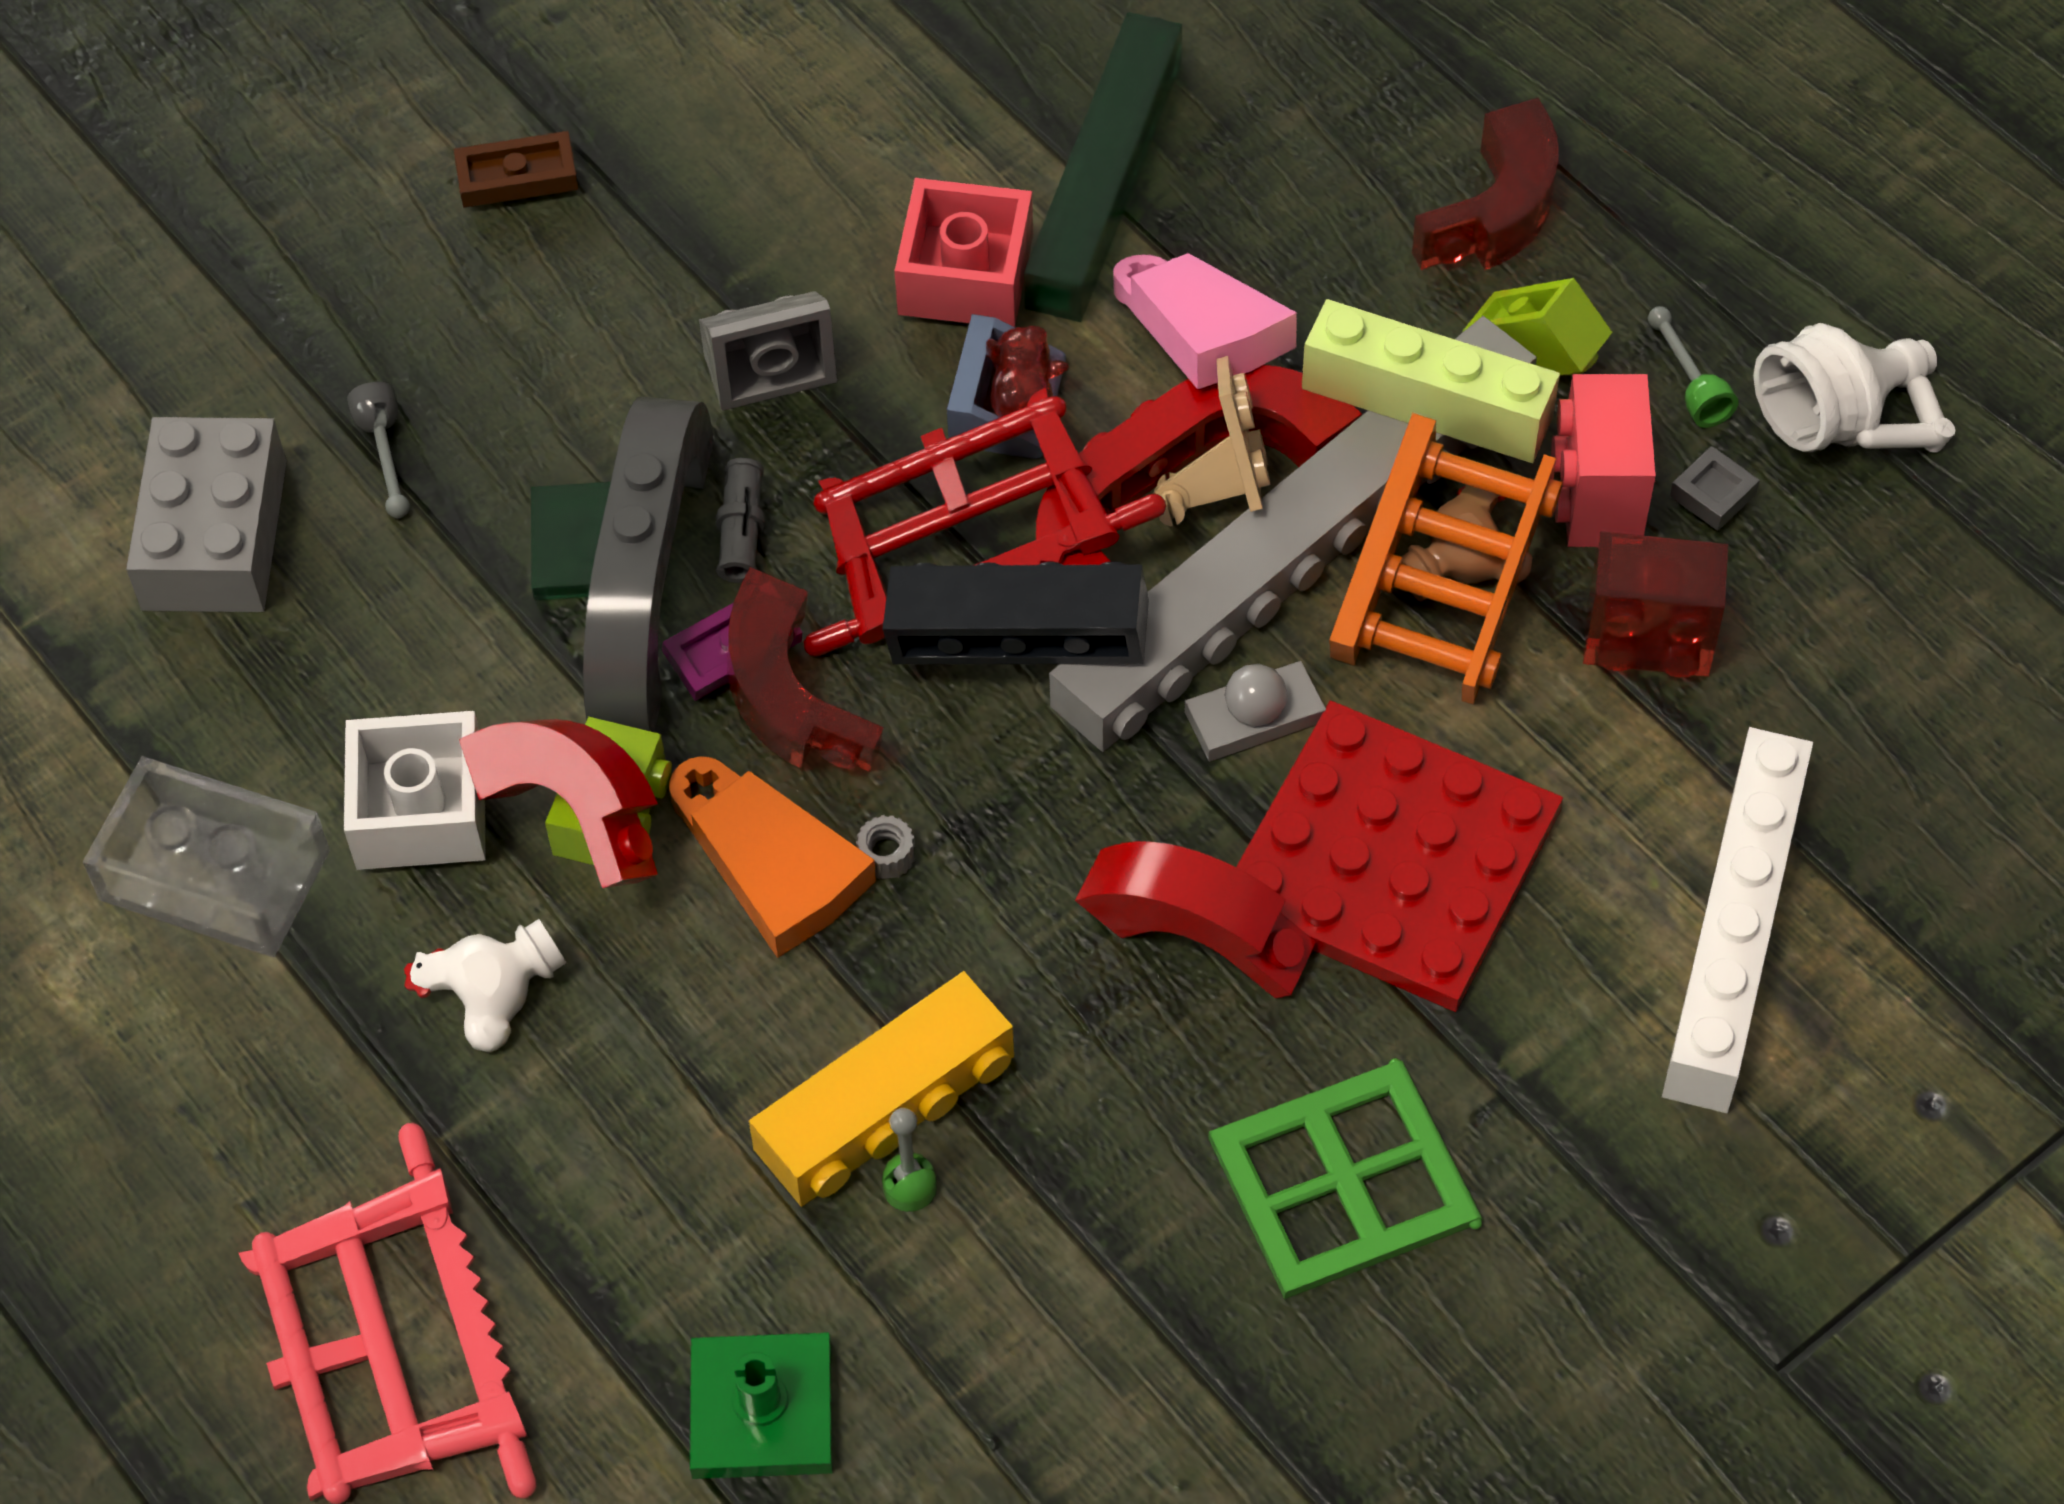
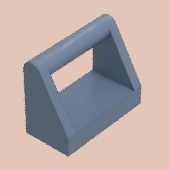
[947,314,1067,459]

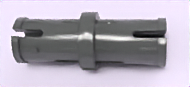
[715,458,765,583]

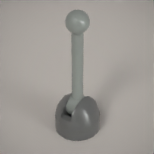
[347,382,410,518]

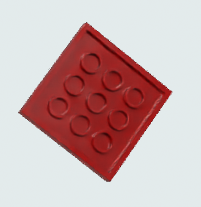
[1236,700,1563,1012]

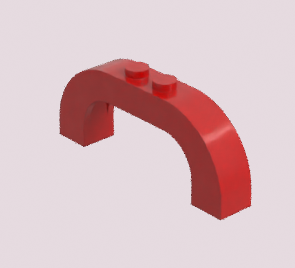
[1036,365,1362,565]

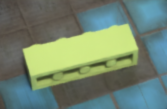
[1302,299,1560,464]

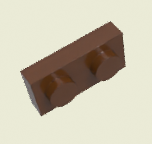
[454,131,578,208]

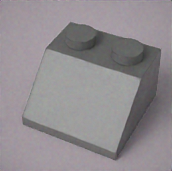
[699,291,837,411]

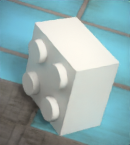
[344,711,485,870]

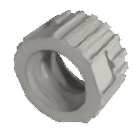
[856,815,915,879]

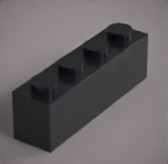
[883,562,1149,664]

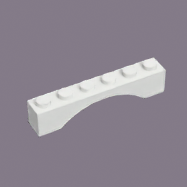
[1662,727,1813,1113]

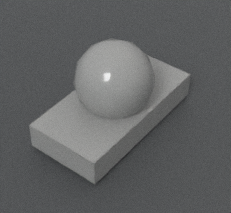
[1184,661,1326,762]

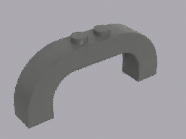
[583,396,714,732]

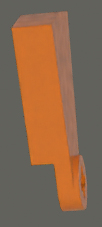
[669,757,876,958]

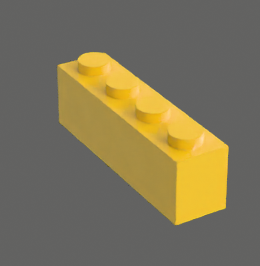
[749,971,1014,1207]

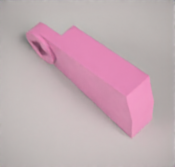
[1113,253,1297,389]

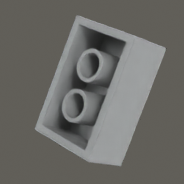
[126,417,287,612]

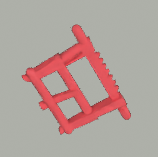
[238,1123,537,1504]

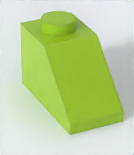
[1463,278,1613,376]

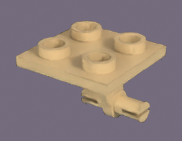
[1153,356,1271,526]

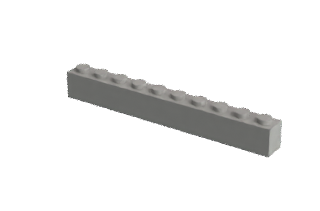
[1049,316,1537,752]

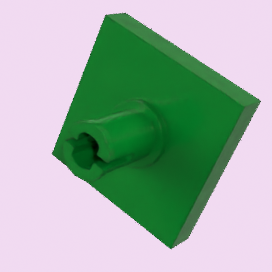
[690,1332,832,1479]

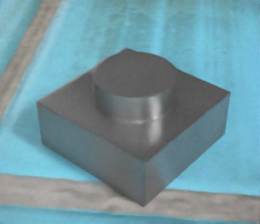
[1670,446,1760,531]

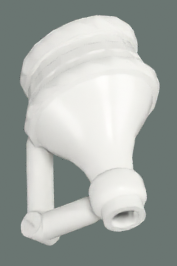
[1753,323,1955,453]

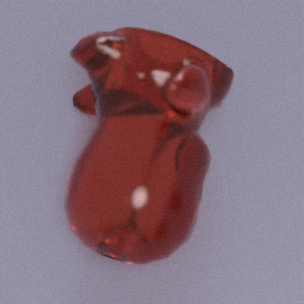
[986,326,1069,417]

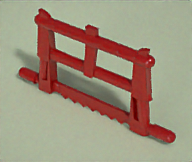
[804,387,1166,657]

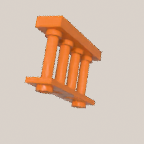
[1329,413,1563,705]

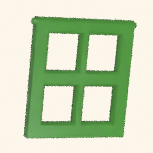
[1208,1058,1483,1299]

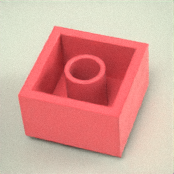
[895,178,1033,327]
[1551,374,1656,547]

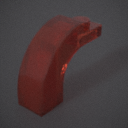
[1412,97,1559,270]
[726,567,884,772]

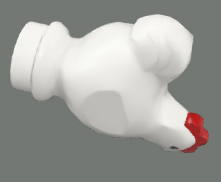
[404,919,567,1053]

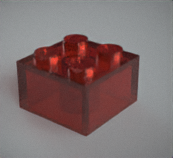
[1583,531,1728,678]

